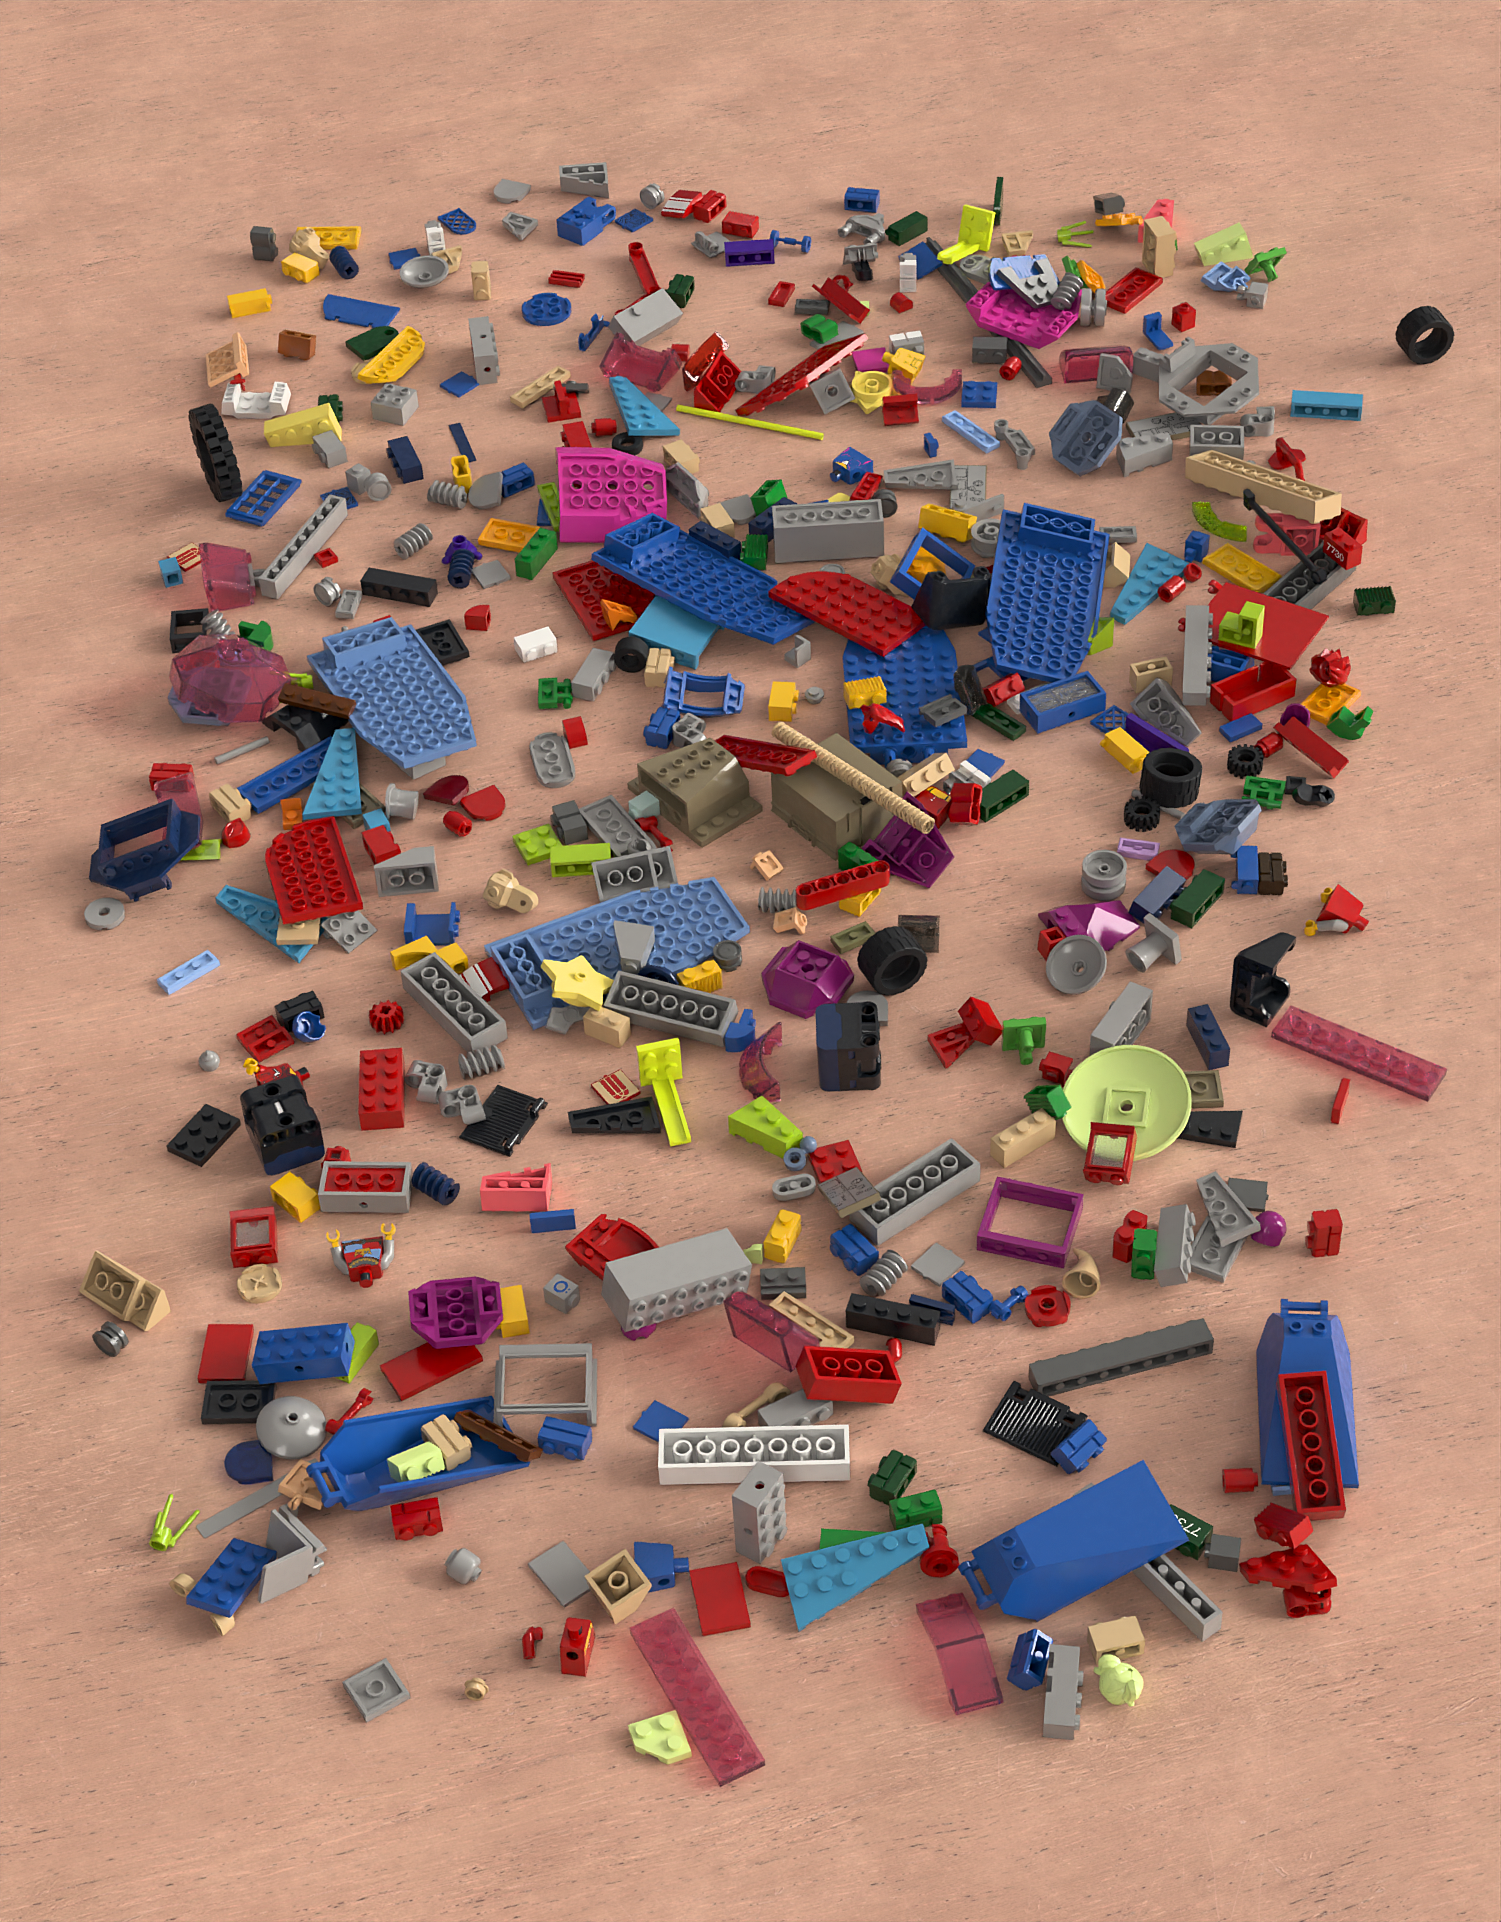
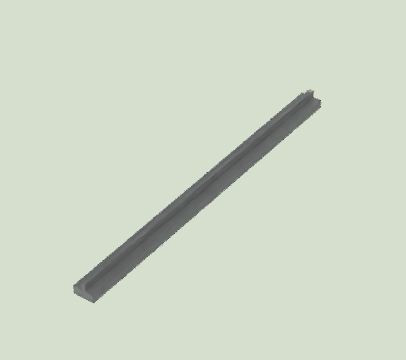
[925,237,1052,388]

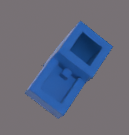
[725,1009,756,1052]

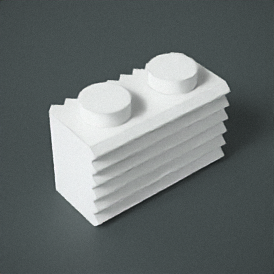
[514,627,558,663]

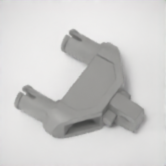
[838,213,885,244]

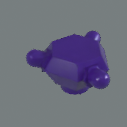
[442,535,483,565]

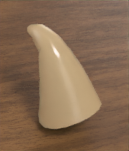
[1062,1248,1100,1299]

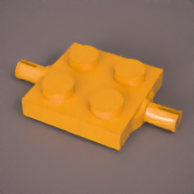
[1095,213,1143,226]

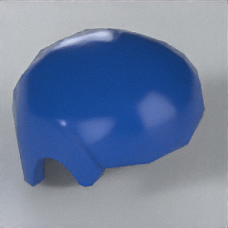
[292,1011,326,1043]

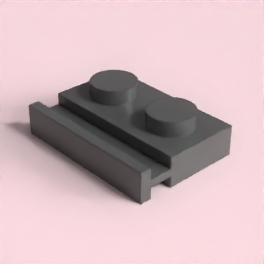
[919,694,967,727]
[760,1267,806,1300]

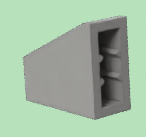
[613,920,655,975]

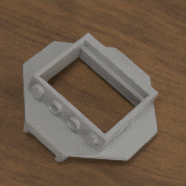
[1159,337,1259,425]

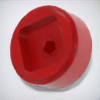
[1183,563,1202,582]

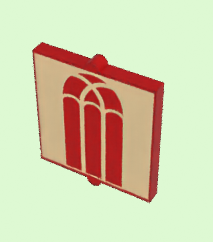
[167,542,210,572]
[591,1069,641,1105]

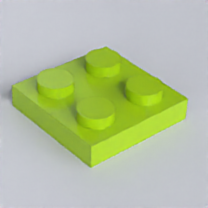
[512,824,562,866]

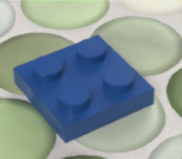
[961,381,997,408]

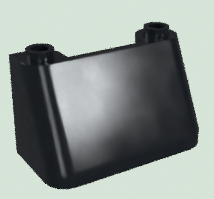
[911,566,991,630]
[1230,932,1296,1027]

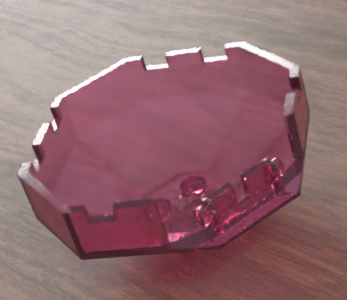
[169,634,292,723]

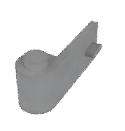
[952,494,1004,523]

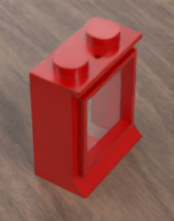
[1083,1122,1137,1185]
[229,1206,278,1268]

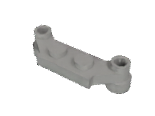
[994,419,1035,470]

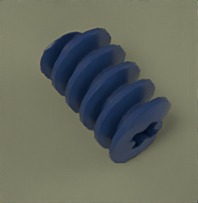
[329,246,359,279]
[447,549,475,589]
[412,1162,460,1205]

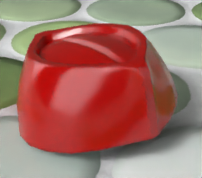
[221,818,250,848]

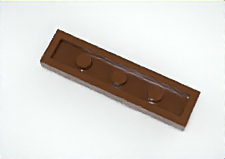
[278,683,357,719]
[454,1409,543,1462]

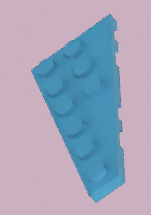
[302,728,362,820]

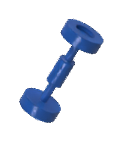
[769,230,811,253]

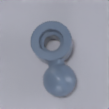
[784,1136,817,1171]

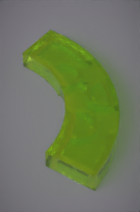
[1192,502,1247,542]

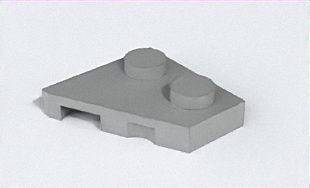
[502,212,538,240]

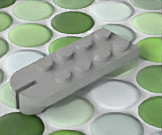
[579,795,656,858]

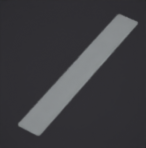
[196,1458,318,1538]

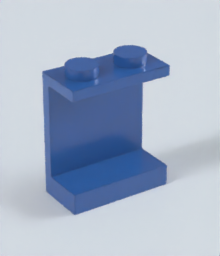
[404,902,460,946]

